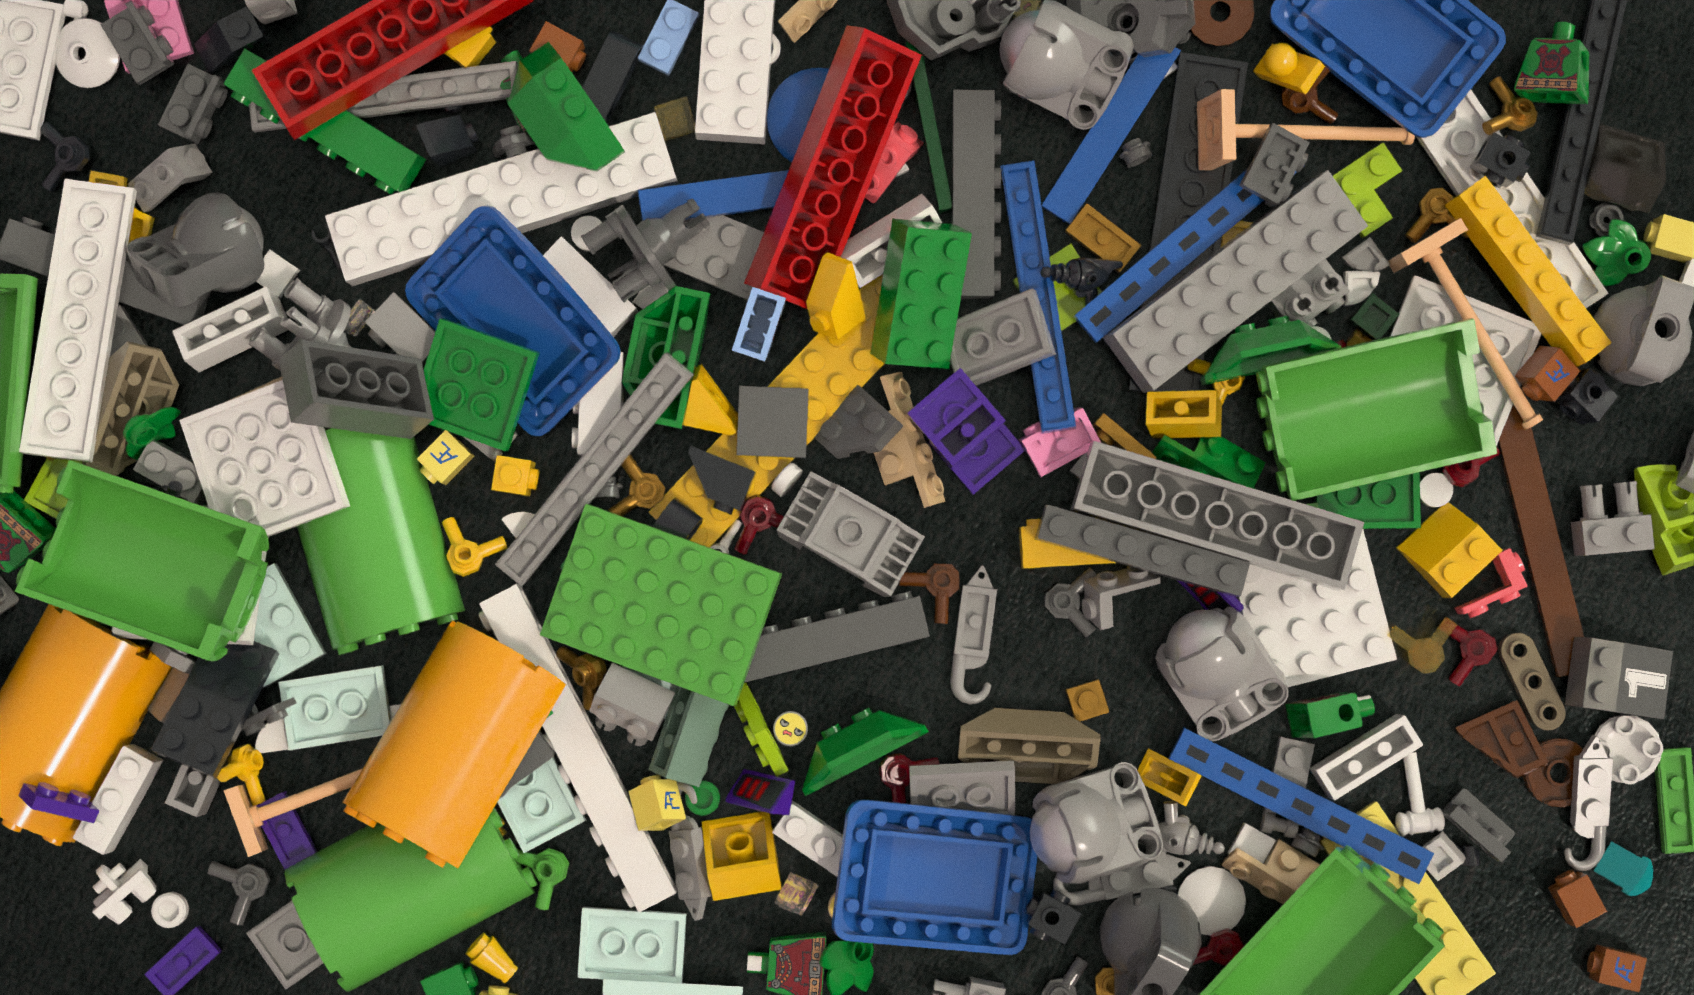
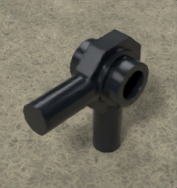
[40,122,89,192]

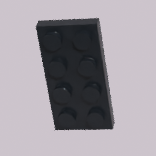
[151,641,279,779]

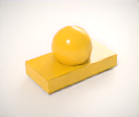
[1253,43,1325,95]

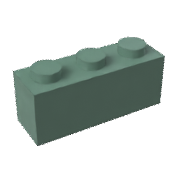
[648,686,729,787]

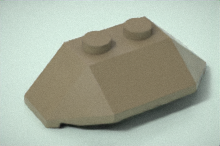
[82,341,179,476]
[958,708,1100,784]

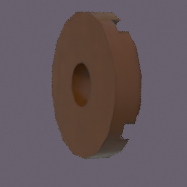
[1191,0,1255,46]
[1523,738,1583,807]

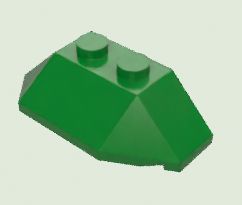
[508,41,625,172]
[622,286,710,429]
[1200,316,1342,385]
[802,708,929,796]

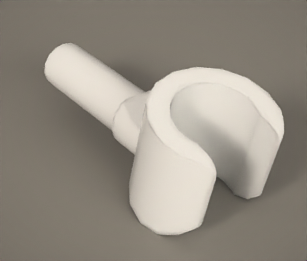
[63,0,88,48]
[710,519,742,554]

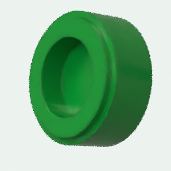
[685,780,720,816]

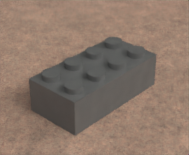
[279,339,434,439]

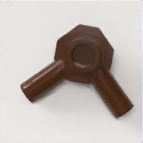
[1282,66,1338,124]
[899,564,959,624]

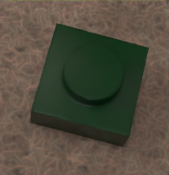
[1349,293,1400,340]

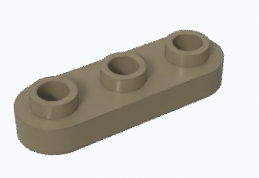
[1498,633,1565,730]

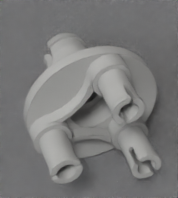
[249,278,353,376]

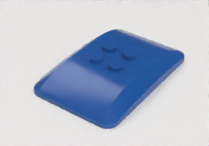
[1270,0,1506,138]
[405,205,621,436]
[832,799,1037,955]

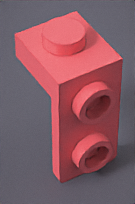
[865,122,924,203]
[1455,548,1527,618]

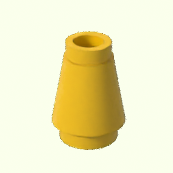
[465,933,518,983]

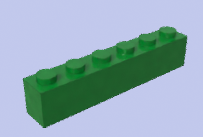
[224,49,426,195]

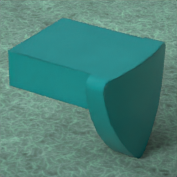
[1594,841,1653,896]

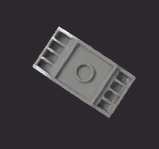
[776,472,925,597]

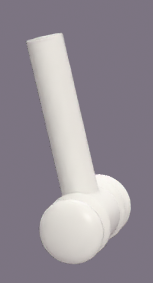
[1395,752,1445,836]

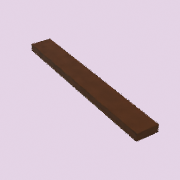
[1497,404,1584,677]

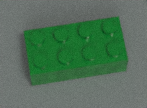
[870,218,972,369]

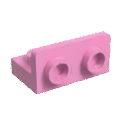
[1018,407,1101,477]

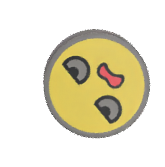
[773,711,808,746]

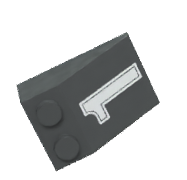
[1565,637,1673,719]

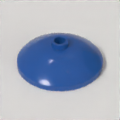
[767,68,829,163]

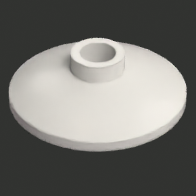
[56,19,120,88]

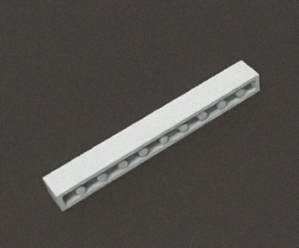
[478,584,678,912]

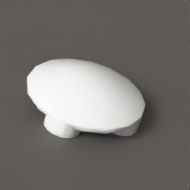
[1593,715,1663,784]
[1178,865,1246,936]

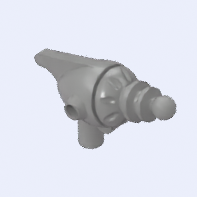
[1138,801,1225,855]

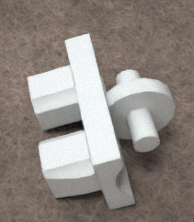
[92,859,156,925]

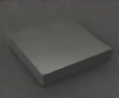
[737,386,809,458]

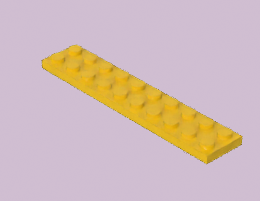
[648,274,885,547]

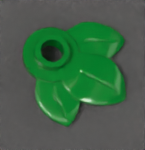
[1582,219,1651,286]
[123,407,181,460]
[819,940,874,995]

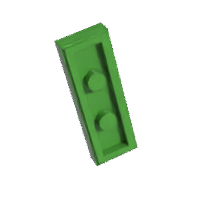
[1655,747,1694,854]

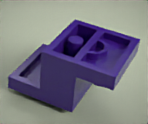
[907,368,1025,495]

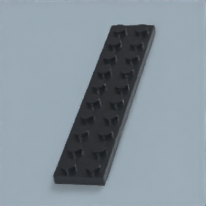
[1128,52,1248,394]

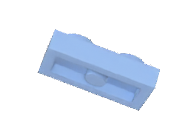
[638,0,700,76]

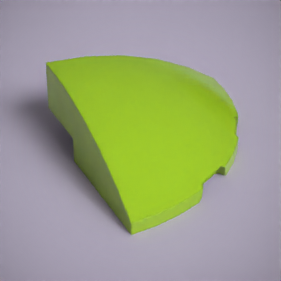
[1634,464,1694,575]

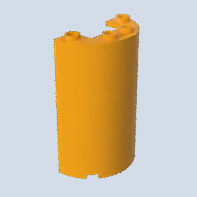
[0,604,172,846]
[342,620,566,868]

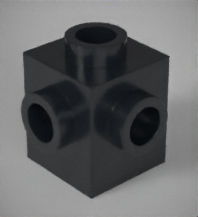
[1470,132,1531,188]
[1556,368,1618,425]
[1024,889,1081,944]

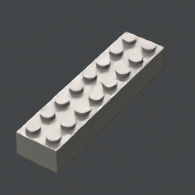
[1103,170,1368,393]
[1071,441,1364,591]

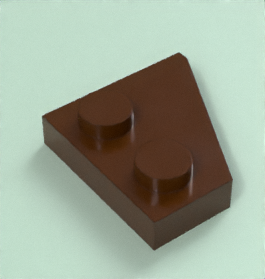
[1456,700,1548,779]

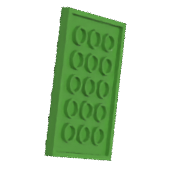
[540,504,782,706]

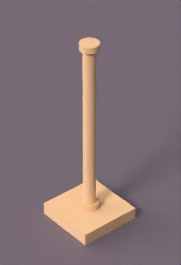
[1197,89,1415,170]
[1388,218,1543,430]
[224,768,363,857]

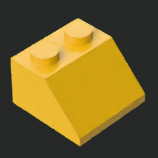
[1396,502,1503,598]
[702,811,782,901]

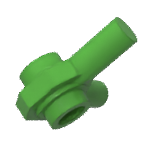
[515,848,569,910]

